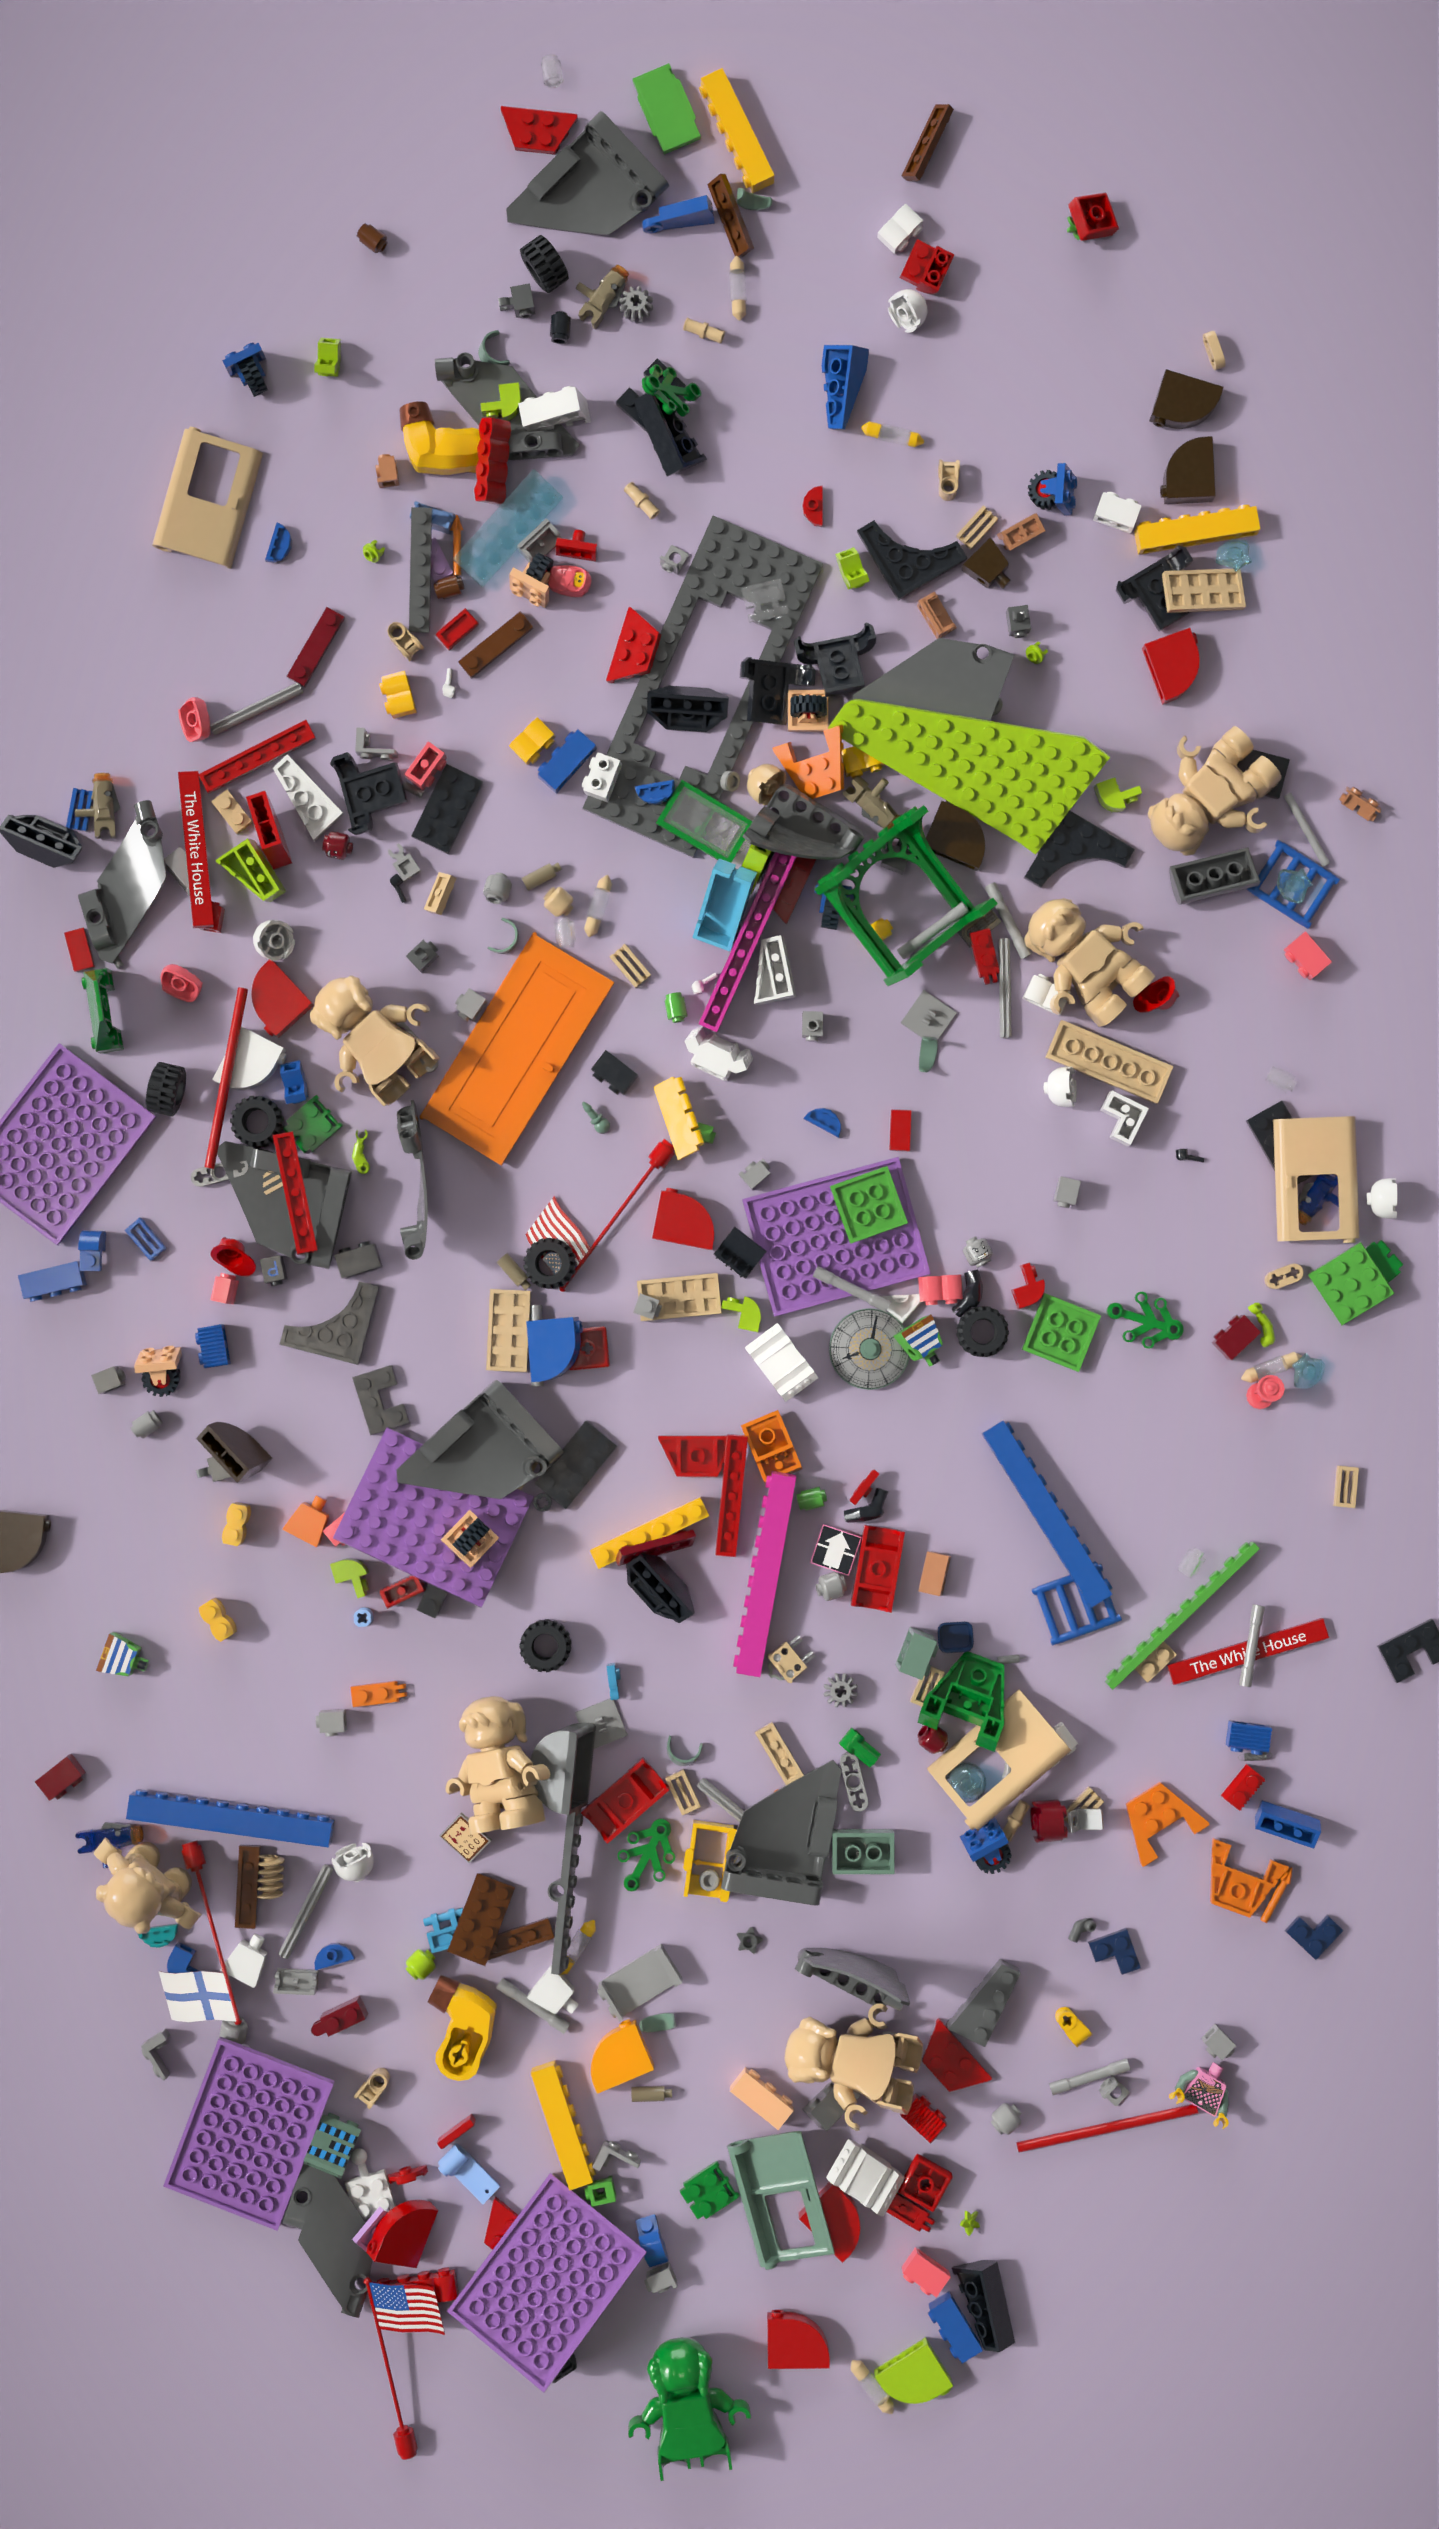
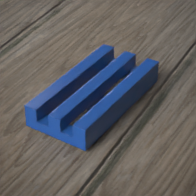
[66,788,93,832]
[125,1217,167,1261]

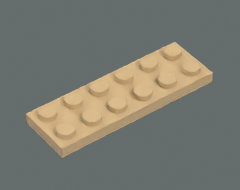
[1045,1020,1173,1104]

